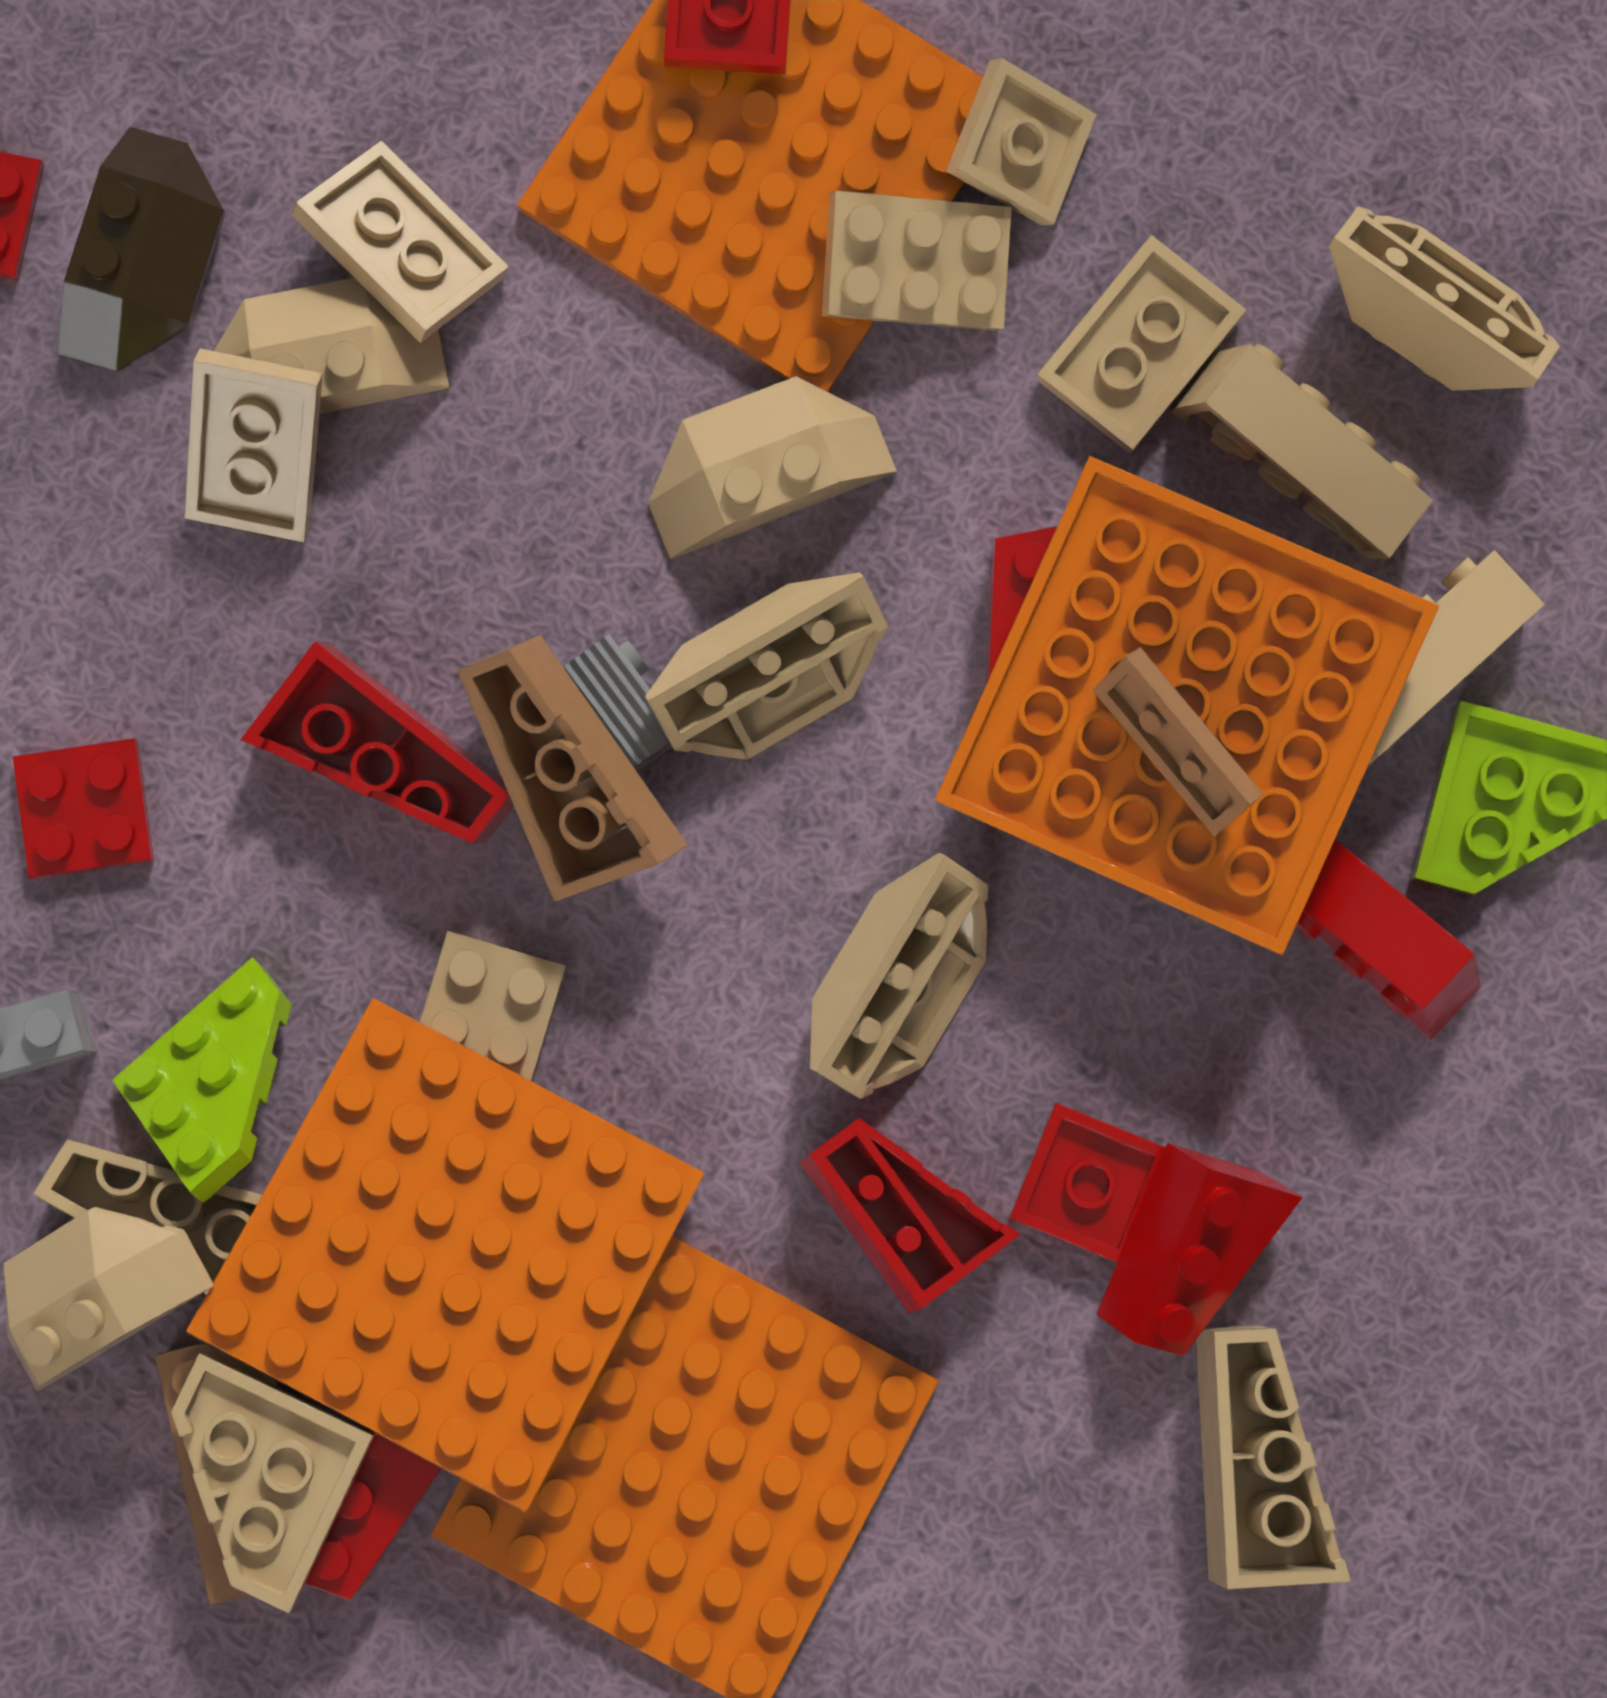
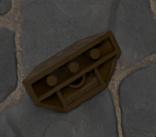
[58,127,225,372]

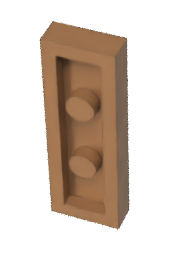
[1092,647,1264,837]

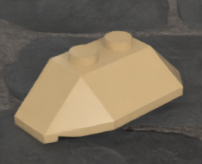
[1329,206,1560,391]
[214,278,450,414]
[648,376,897,560]
[645,572,889,760]
[810,853,988,1099]
[3,1207,214,1392]

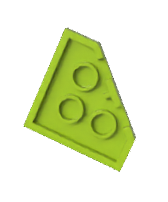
[1411,700,1607,896]
[112,957,292,1203]

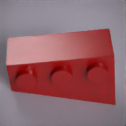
[1295,839,1481,1040]
[799,1118,1021,1314]
[1096,1143,1303,1356]

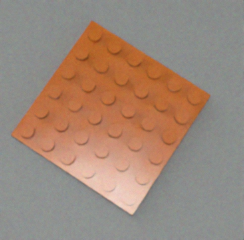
[517,0,983,392]
[935,456,1439,956]
[186,998,705,1513]
[430,1236,939,1698]

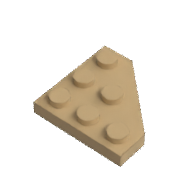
[171,1352,376,1613]

